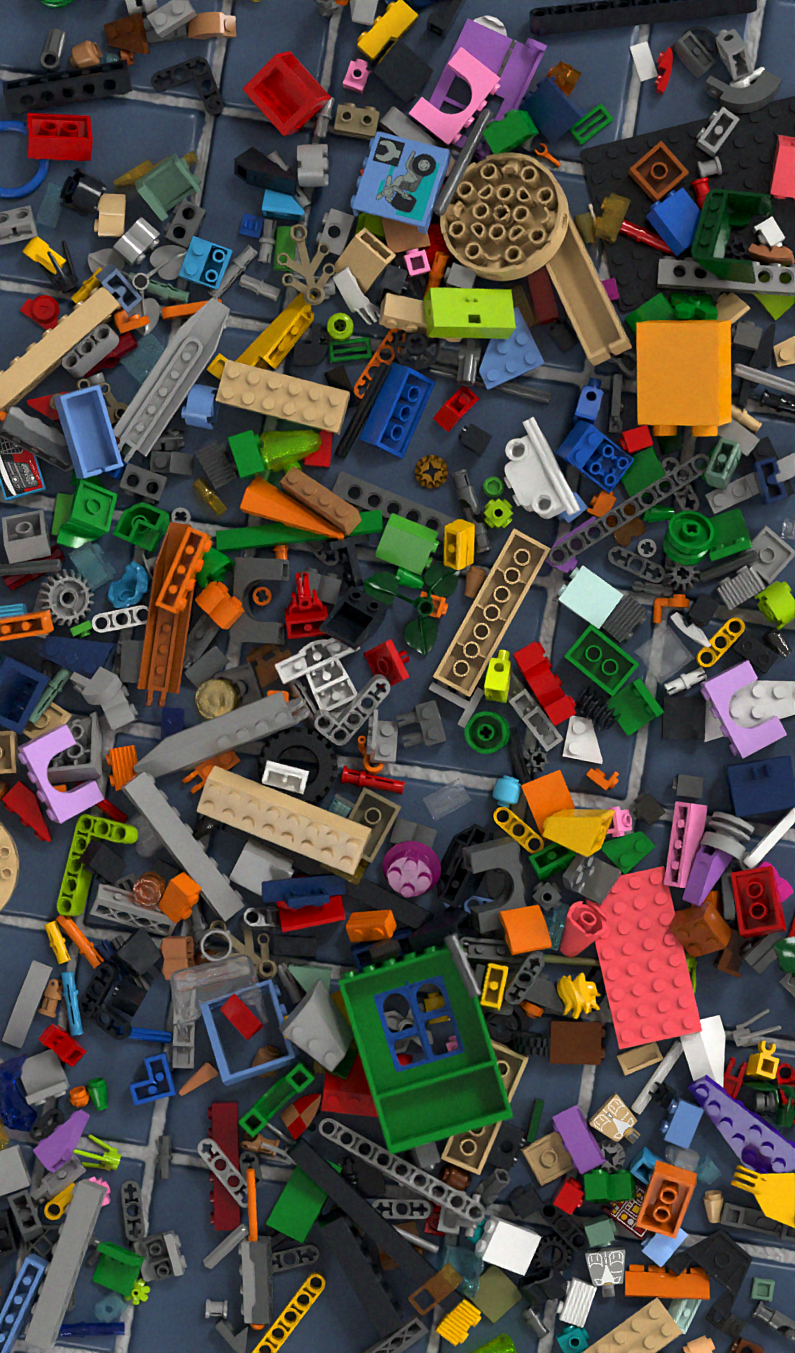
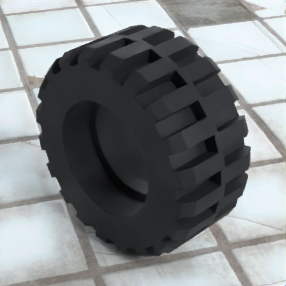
[257,727,338,805]

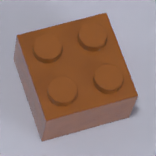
[628,141,689,203]
[669,901,733,958]

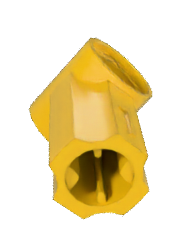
[22,236,66,275]
[44,1182,75,1220]

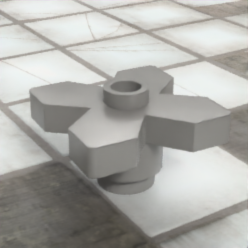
[384,1003,433,1053]

